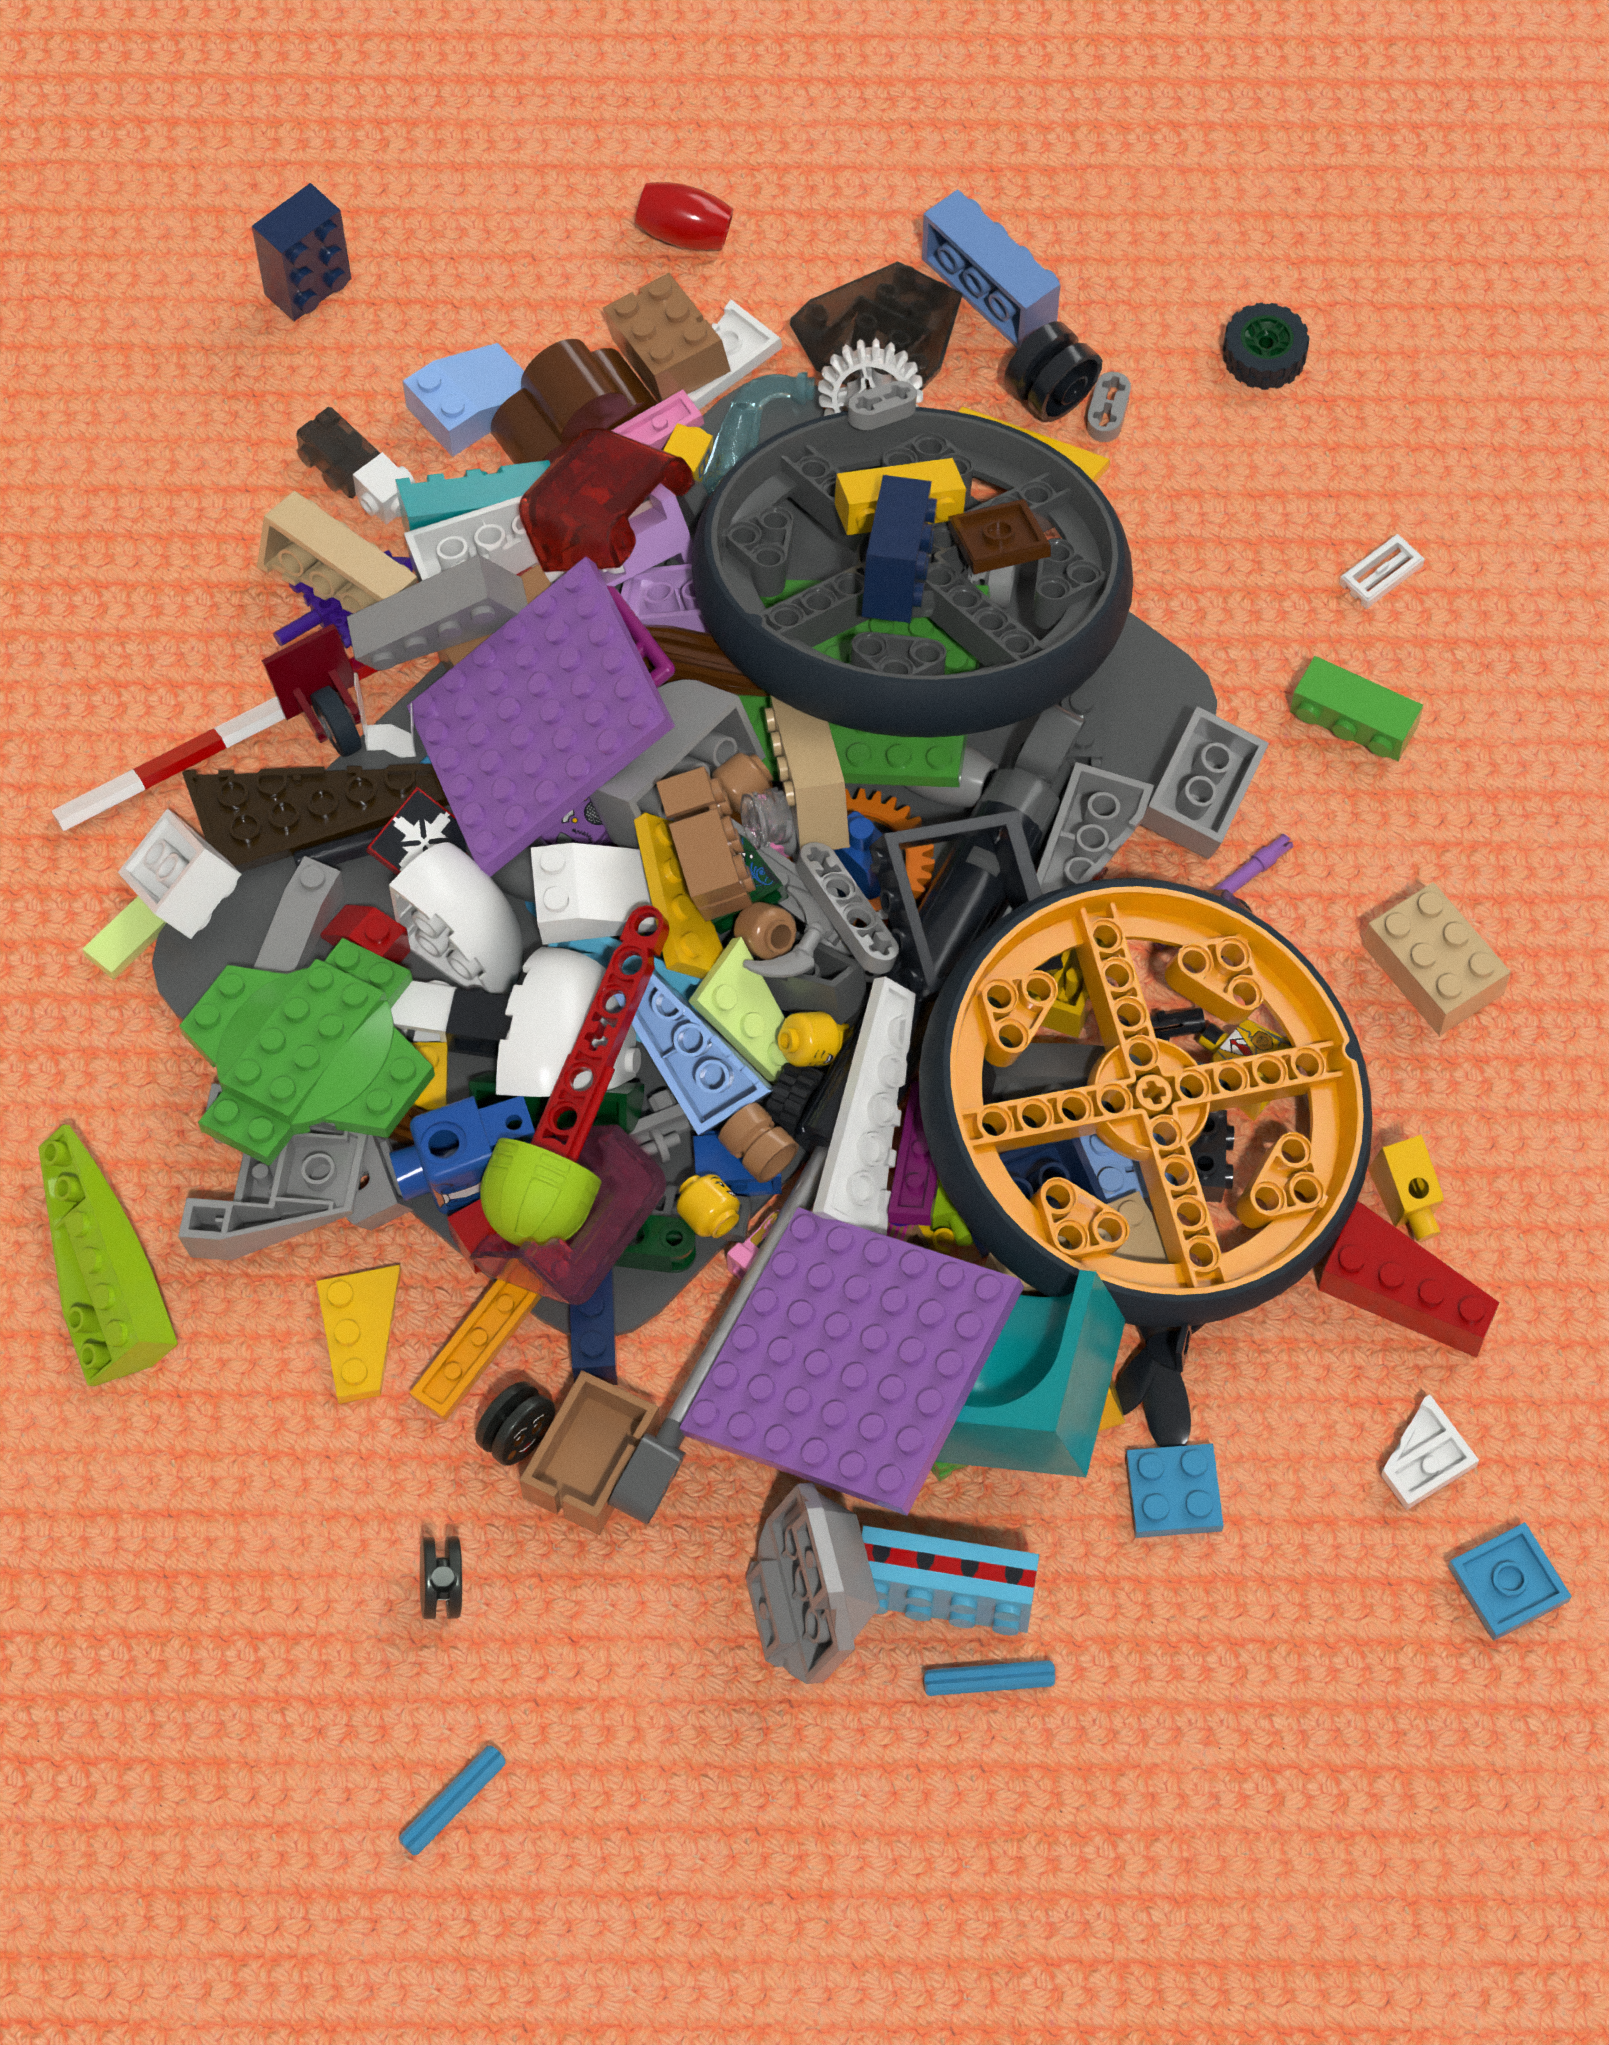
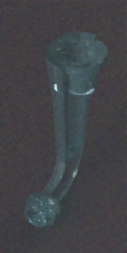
[702,372,816,496]

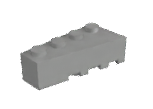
[347,554,528,670]

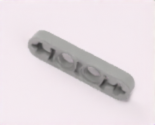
[796,842,899,974]

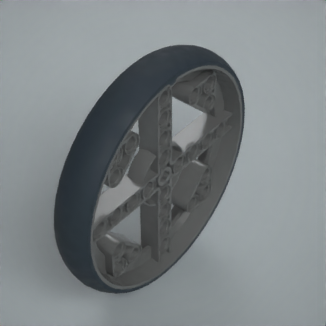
[692,407,1133,738]

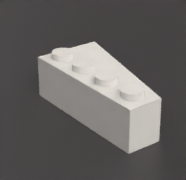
[404,486,572,582]

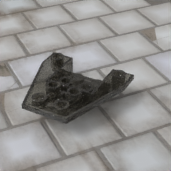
[790,261,963,391]

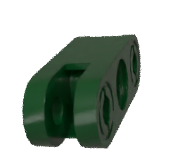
[570,1208,696,1273]

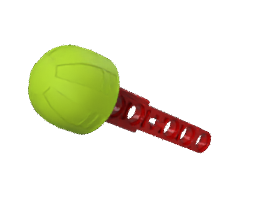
[480,905,670,1249]

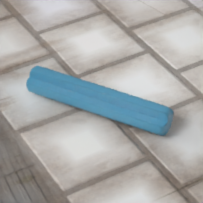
[924,1660,1056,1696]
[399,1745,506,1855]

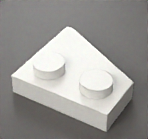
[1381,1394,1479,1510]

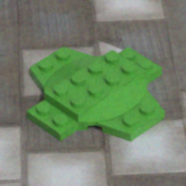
[179,938,435,1166]

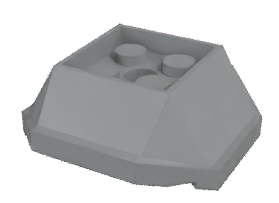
[746,1483,880,1684]

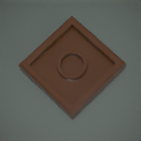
[948,499,1051,575]

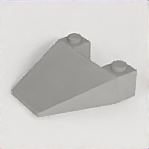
[178,1083,368,1261]

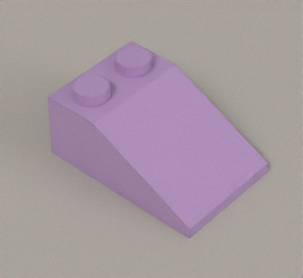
[621,564,711,634]

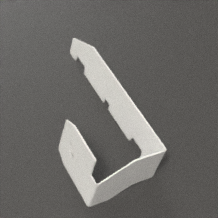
[354,672,416,758]

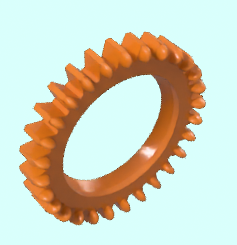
[787,788,935,928]

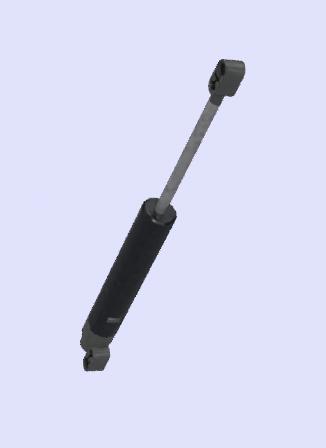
[608,704,1086,1525]

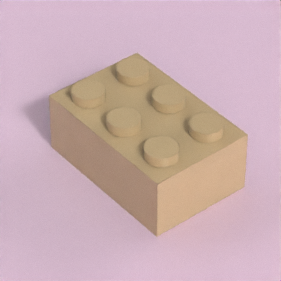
[1363,882,1511,1036]

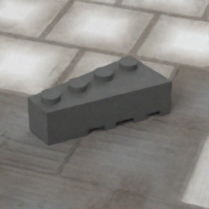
[714,926,869,1025]

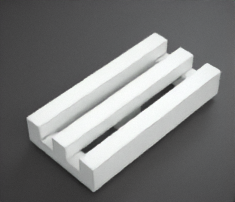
[1339,534,1425,609]

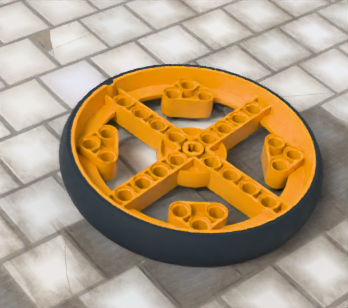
[919,878,1373,1328]

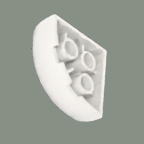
[389,842,524,996]
[496,947,641,1097]

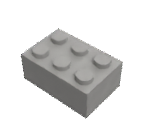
[1140,706,1269,859]

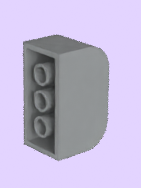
[589,680,766,849]

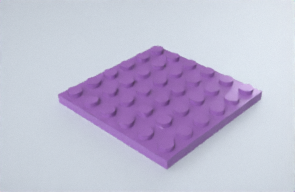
[407,556,675,877]
[679,1207,1024,1516]

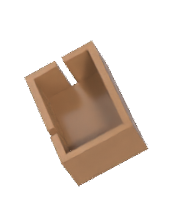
[603,273,731,402]
[656,766,756,922]
[520,1371,660,1535]

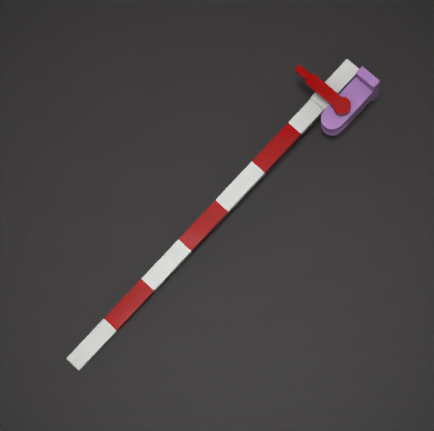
[52,483,693,831]

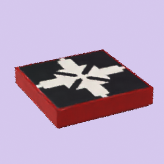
[366,787,468,876]

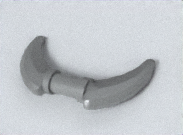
[743,886,833,978]

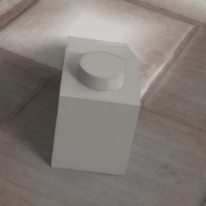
[253,856,345,974]

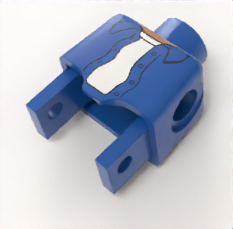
[389,1096,535,1214]

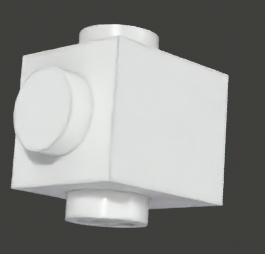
[352,452,415,525]

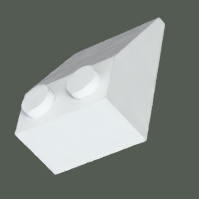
[118,808,242,939]
[531,843,657,944]

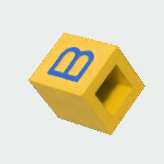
[659,423,714,487]

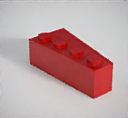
[1318,1200,1500,1358]

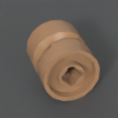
[718,1102,799,1183]

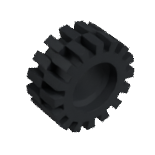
[766,1063,825,1140]

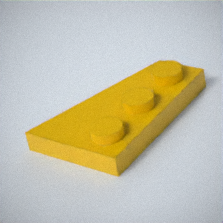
[316,1265,401,1404]

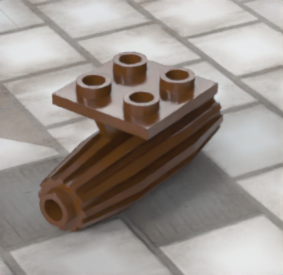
[631,624,770,697]

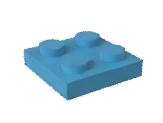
[1126,1444,1224,1538]
[1448,1522,1572,1641]

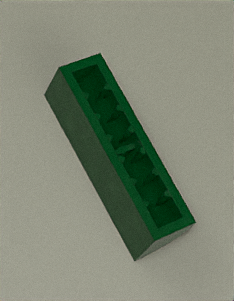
[469,1071,644,1136]

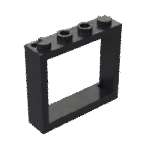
[869,810,1064,1005]

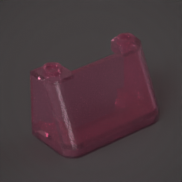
[469,1125,666,1305]

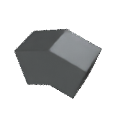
[672,478,710,529]

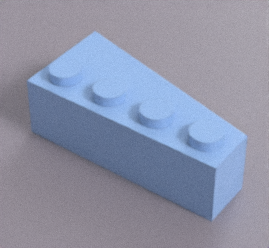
[614,969,773,1135]

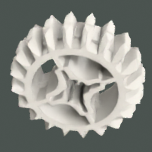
[818,338,923,416]

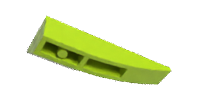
[38,1124,178,1386]

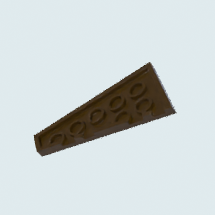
[182,764,450,873]

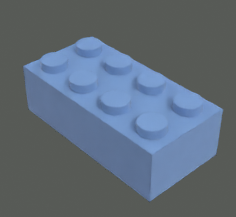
[922,189,1060,349]

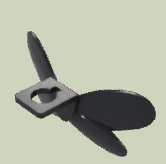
[1115,1323,1204,1447]

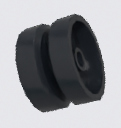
[1004,321,1103,422]

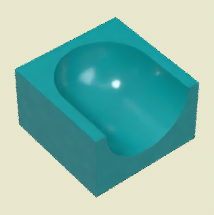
[935,1270,1126,1478]

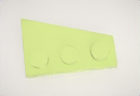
[688,937,789,1084]

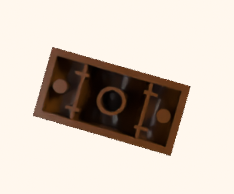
[491,339,658,465]

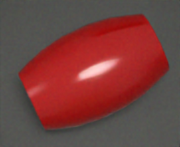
[635,182,734,250]

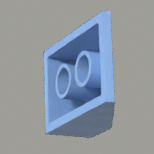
[403,343,524,457]

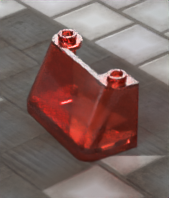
[519,428,695,572]

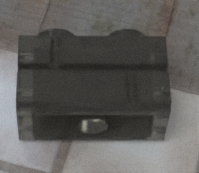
[296,406,381,499]

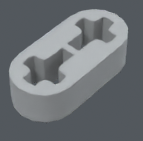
[1087,372,1131,442]
[847,381,917,430]

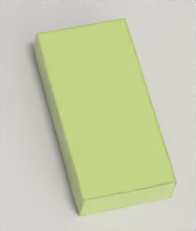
[82,896,167,980]

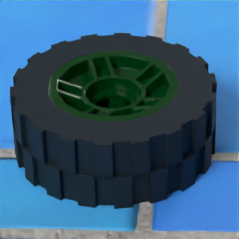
[1223,302,1309,390]

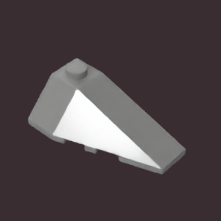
[1036,762,1154,895]

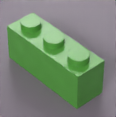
[1290,656,1423,761]

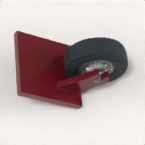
[261,624,362,758]

